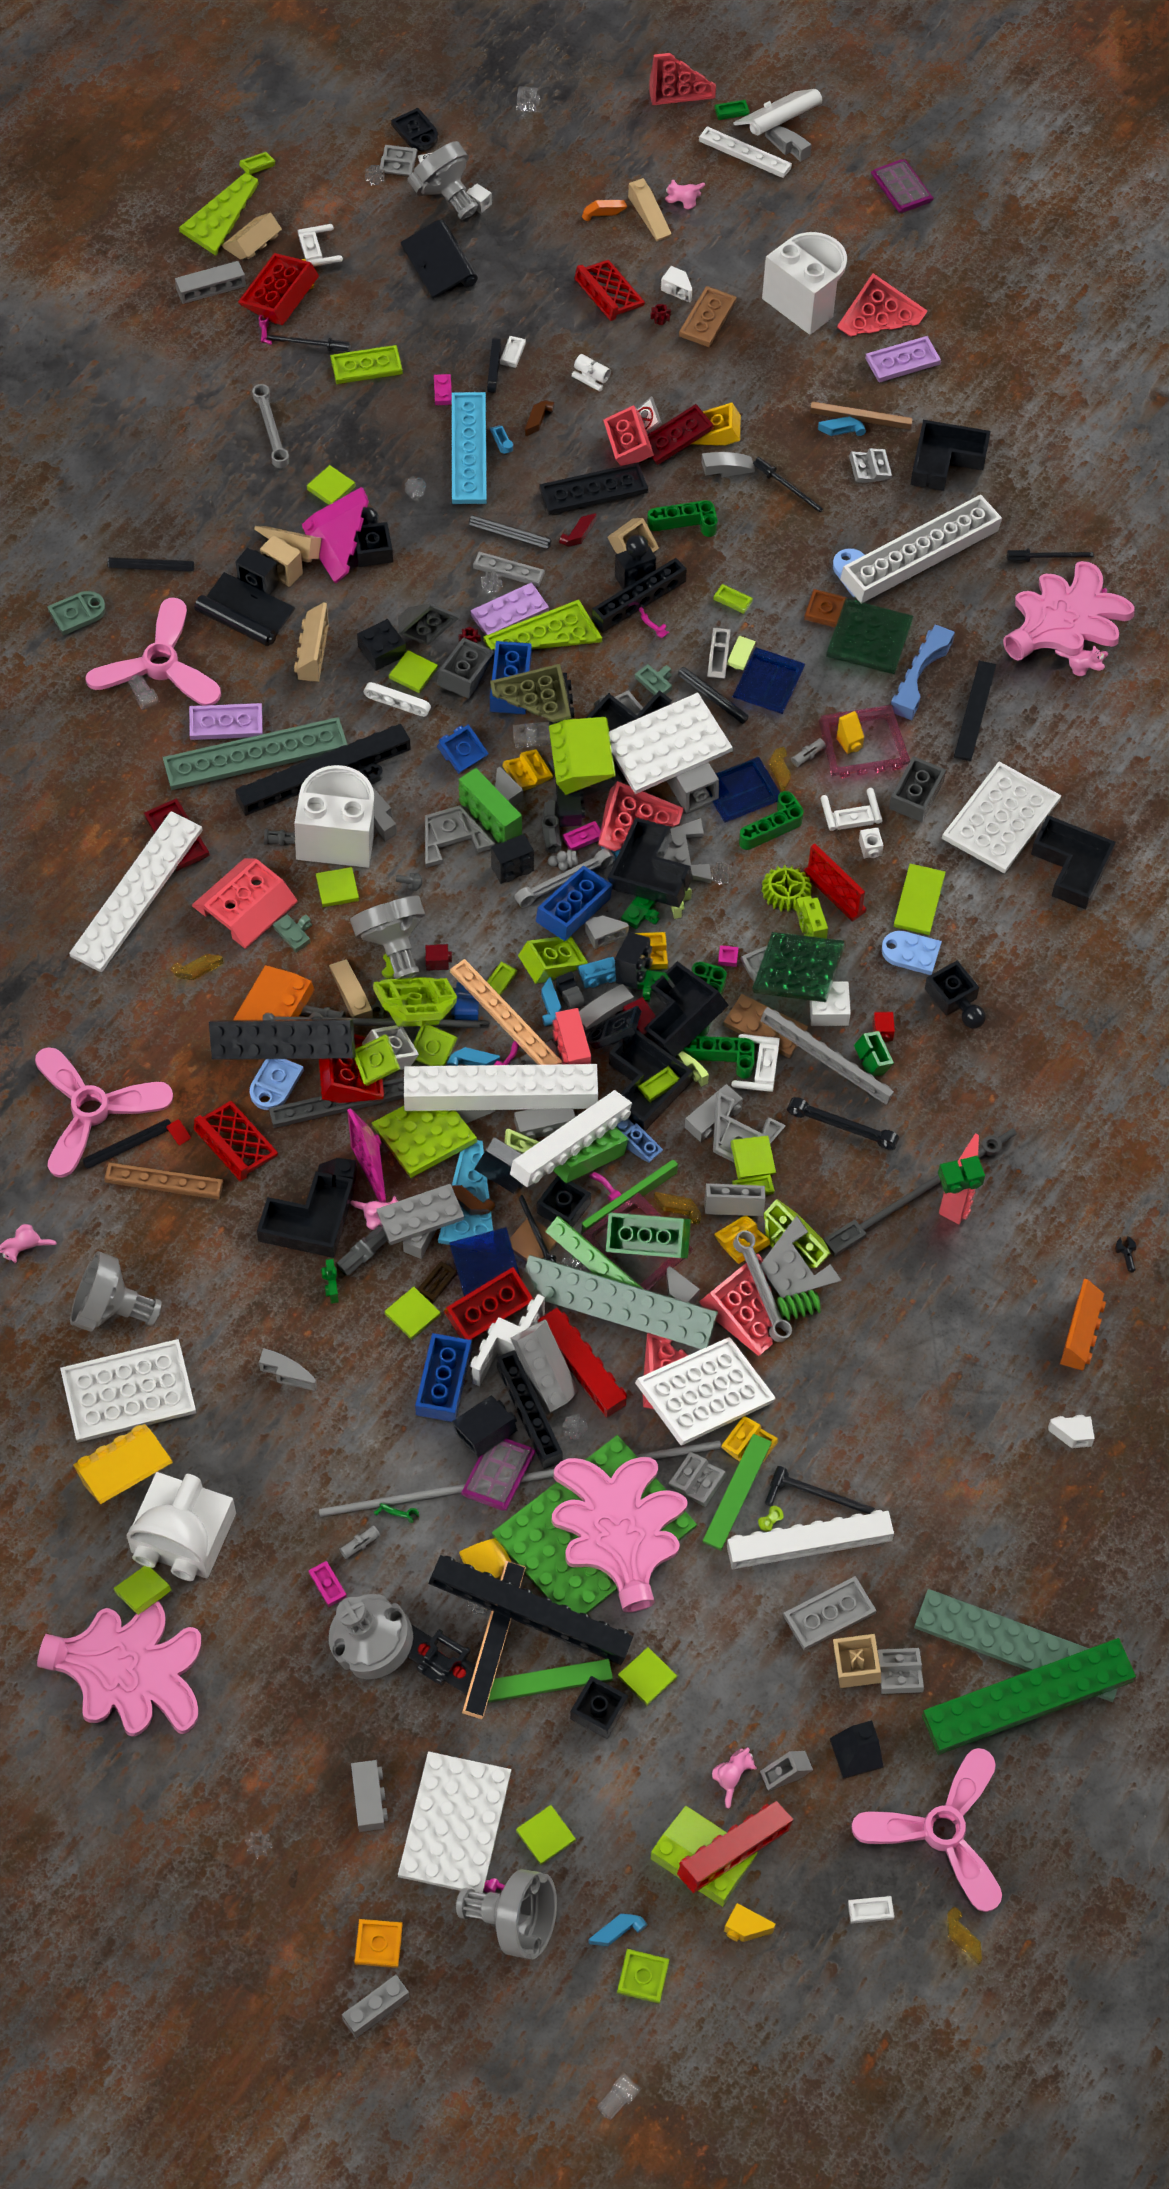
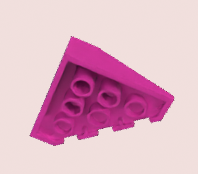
[302,487,369,583]
[347,1108,386,1203]

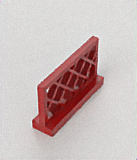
[574,260,645,321]
[803,843,867,922]
[193,1101,278,1182]

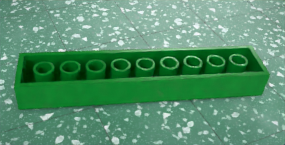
[922,1638,1136,1755]

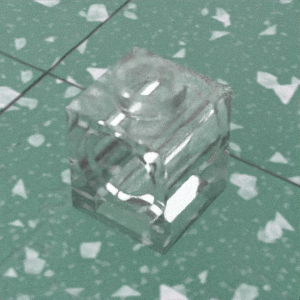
[517,87,540,112]

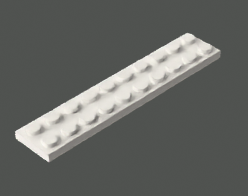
[69,811,203,973]

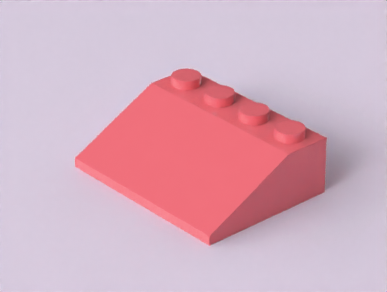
[939,1133,979,1224]

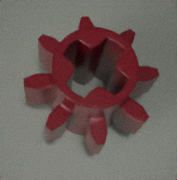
[650,304,671,325]
[458,627,481,644]

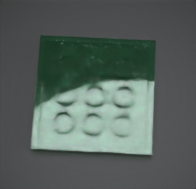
[826,598,914,675]
[752,932,845,1002]

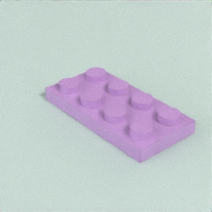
[865,336,941,382]
[470,582,549,636]
[189,703,263,740]

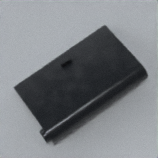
[400,220,478,299]
[194,572,295,646]

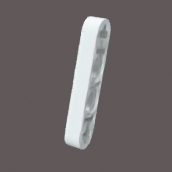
[363,682,431,717]

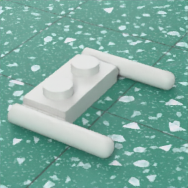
[297,224,343,267]
[821,788,882,831]
[731,1034,780,1092]

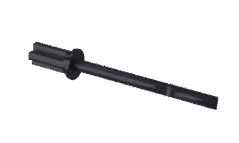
[267,335,351,352]
[753,457,823,512]
[1006,548,1094,562]
[519,1195,557,1262]

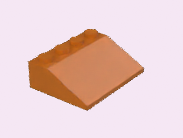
[233,965,315,1020]

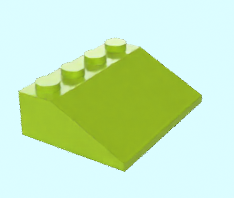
[549,717,615,795]
[650,1806,758,1907]

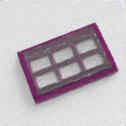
[871,159,934,213]
[461,1439,536,1511]

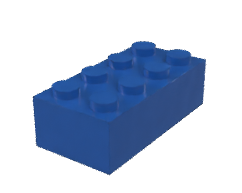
[490,641,532,714]
[536,865,613,941]
[415,1333,472,1422]

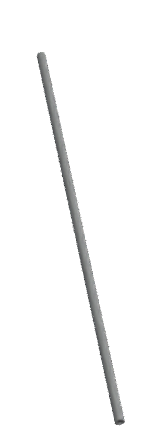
[319,1440,721,1517]

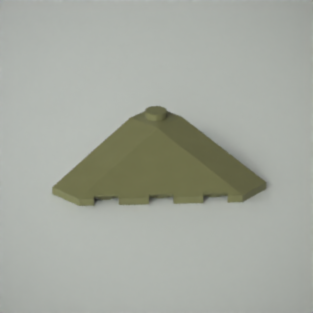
[490,664,571,723]

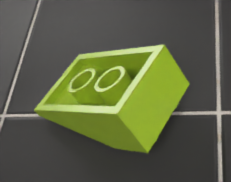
[518,936,588,984]

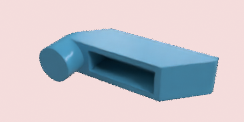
[818,416,866,436]
[489,425,513,453]
[541,977,561,1026]
[447,1047,500,1066]
[588,1914,648,1946]

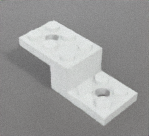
[470,1294,545,1387]

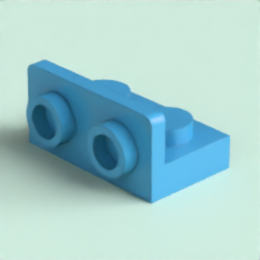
[578,957,616,988]

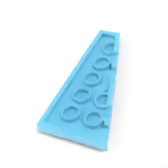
[438,1140,496,1254]

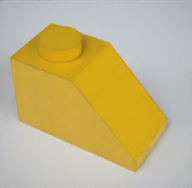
[836,711,864,754]
[724,1903,776,1942]

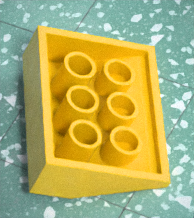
[73,1424,173,1504]

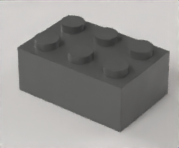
[889,756,946,822]

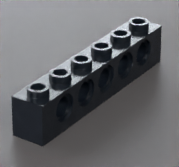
[592,558,687,632]
[496,1350,563,1469]

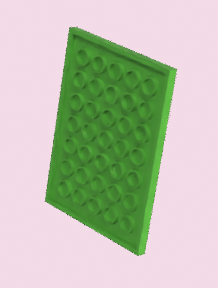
[492,1435,697,1614]

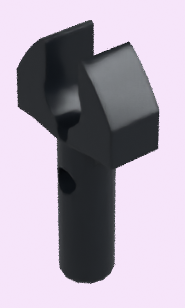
[1115,1236,1136,1273]

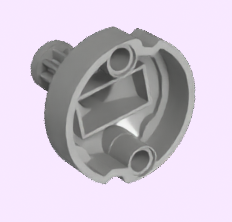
[407,141,479,220]
[350,896,425,979]
[70,1251,162,1332]
[329,1594,413,1679]
[456,1869,557,1960]

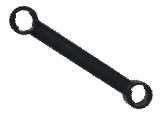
[787,1097,899,1150]

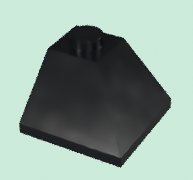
[830,1720,884,1779]

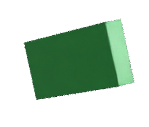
[714,100,750,120]

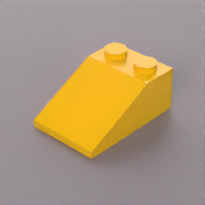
[692,402,741,445]

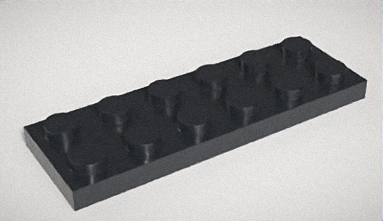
[539,462,648,515]

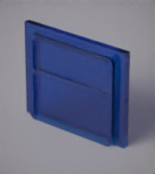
[733,647,805,714]
[705,757,780,823]

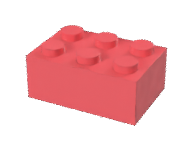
[603,405,654,466]
[552,1008,591,1064]

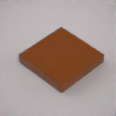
[804,589,848,628]

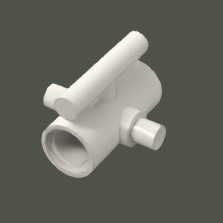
[572,354,611,391]

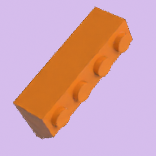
[1060,1278,1106,1371]

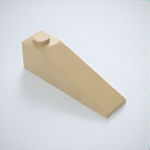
[628,178,672,241]
[254,526,321,562]
[329,959,373,1027]

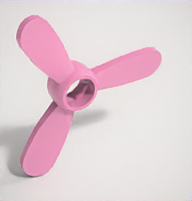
[86,598,221,706]
[35,1047,173,1177]
[852,1748,1002,1912]

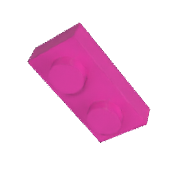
[434,374,452,405]
[563,821,601,851]
[308,1561,347,1607]

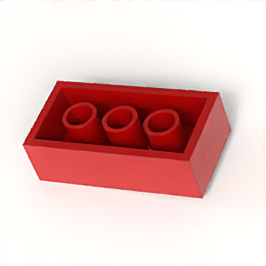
[444,1267,534,1340]

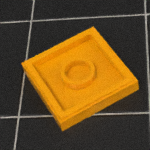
[354,1919,403,1968]

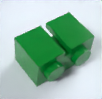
[854,1031,894,1077]
[938,1155,985,1194]

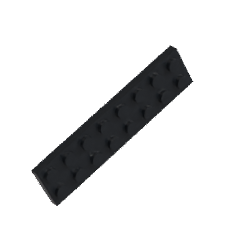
[209,1019,356,1060]

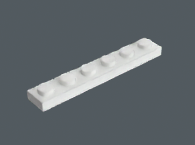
[699,127,792,178]

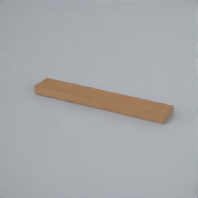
[811,402,912,430]
[104,1163,224,1200]

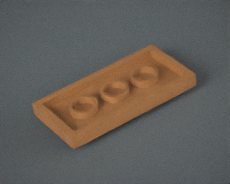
[679,286,737,347]
[723,994,808,1059]

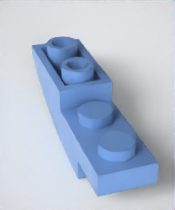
[616,1119,663,1163]

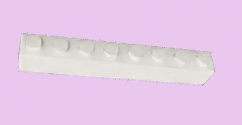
[510,1090,632,1187]
[727,1510,894,1569]

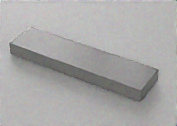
[473,552,545,587]

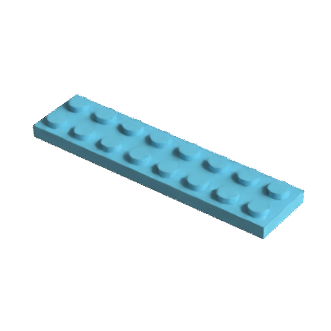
[452,392,487,504]

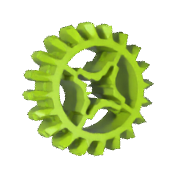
[761,865,812,912]

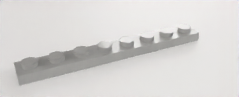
[761,1007,894,1105]

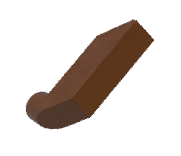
[525,400,555,436]
[451,1185,496,1215]

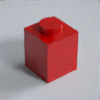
[873,1012,895,1042]

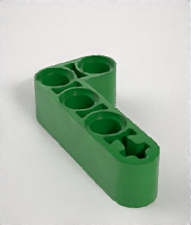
[647,500,718,537]
[739,791,804,850]
[692,962,727,1036]
[682,1036,754,1079]

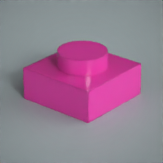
[718,945,739,967]

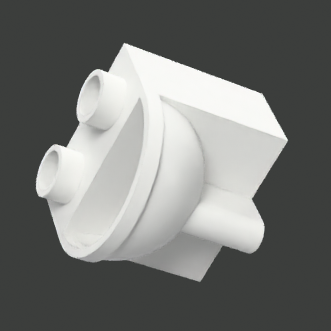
[762,232,847,335]
[294,765,374,868]
[127,1472,236,1581]

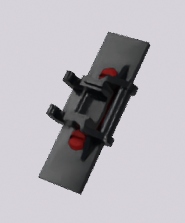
[407,1624,475,1695]

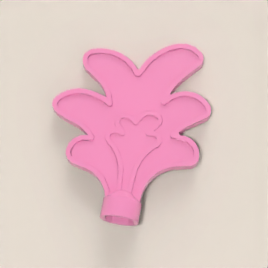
[1003,561,1134,661]
[551,1457,687,1613]
[37,1601,201,1736]

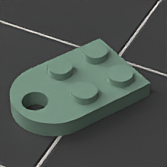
[47,591,105,636]

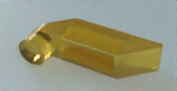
[769,747,791,792]
[171,954,224,980]
[654,1192,702,1224]
[947,1907,982,1965]

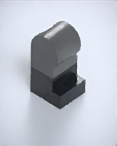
[556,971,585,1010]

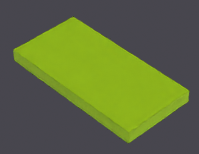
[330,345,403,384]
[893,864,946,936]

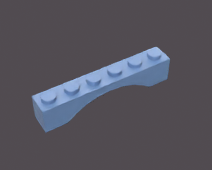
[891,624,955,720]

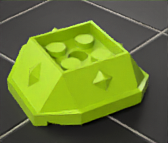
[373,977,457,1027]

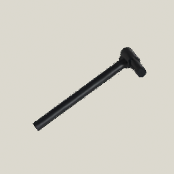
[765,1466,875,1514]

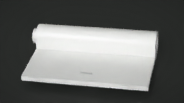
[733,89,822,136]

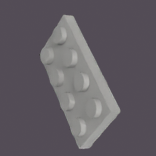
[376,1184,464,1245]
[783,1576,876,1650]

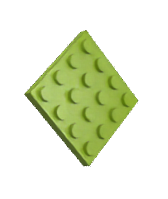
[372,1106,477,1178]

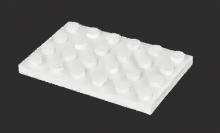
[609,693,733,794]
[942,762,1061,874]
[635,1337,776,1446]
[60,1339,196,1443]
[398,1751,511,1893]

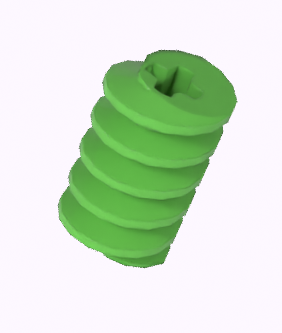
[777,1290,821,1321]

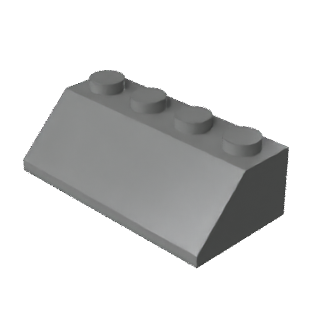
[510,1319,579,1412]

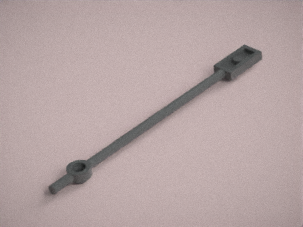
[823,1128,1017,1257]

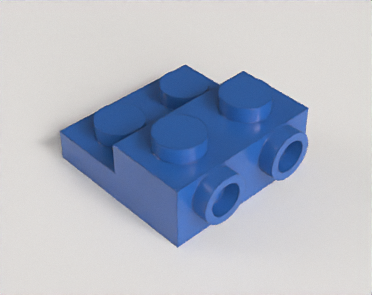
[437,724,489,774]

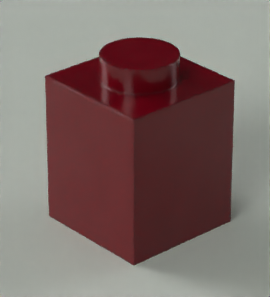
[425,944,452,971]

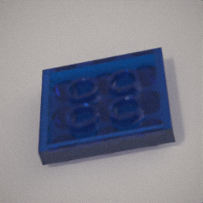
[449,1227,521,1296]

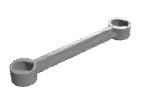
[252,384,289,468]
[514,848,616,908]
[733,1230,792,1342]

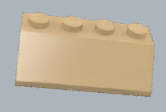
[294,602,329,682]

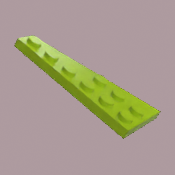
[179,172,259,256]
[483,600,602,651]

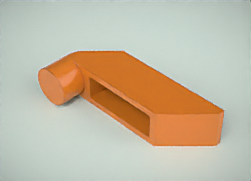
[582,200,627,221]

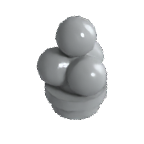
[548,850,578,871]

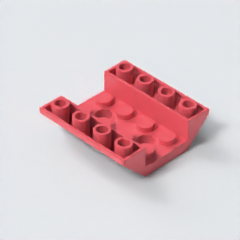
[192,858,298,949]

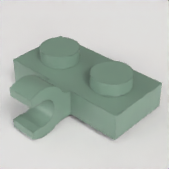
[635,664,672,696]
[273,914,312,953]

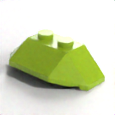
[764,1199,831,1268]

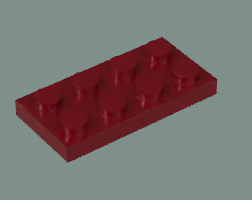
[648,404,715,465]
[144,798,210,871]

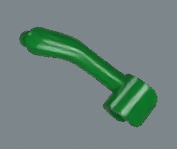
[374,1503,419,1523]

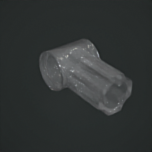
[128,675,159,710]
[597,2073,641,2121]

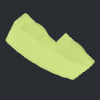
[727,636,756,670]
[676,1051,709,1087]

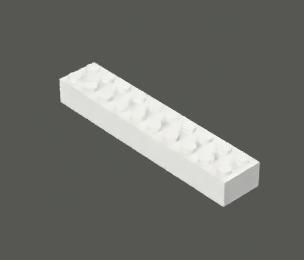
[840,495,1002,604]
[404,1064,598,1111]

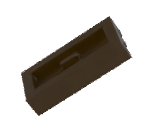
[417,1261,457,1303]

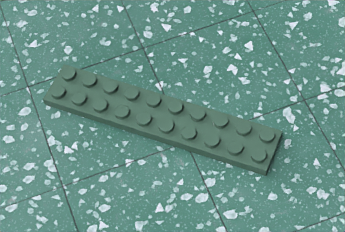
[163,717,347,790]
[522,1255,718,1349]
[914,1589,1118,1702]

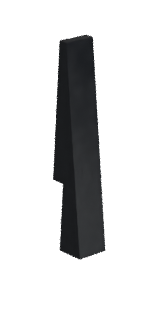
[954,660,996,761]

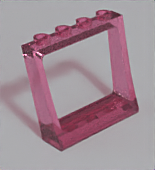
[819,705,910,778]
[582,1192,694,1290]

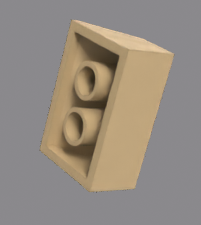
[222,212,282,259]

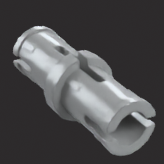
[791,738,826,767]
[339,1526,380,1559]

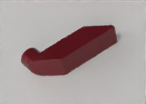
[559,513,597,546]

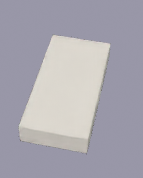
[500,336,526,368]
[848,1896,894,1924]

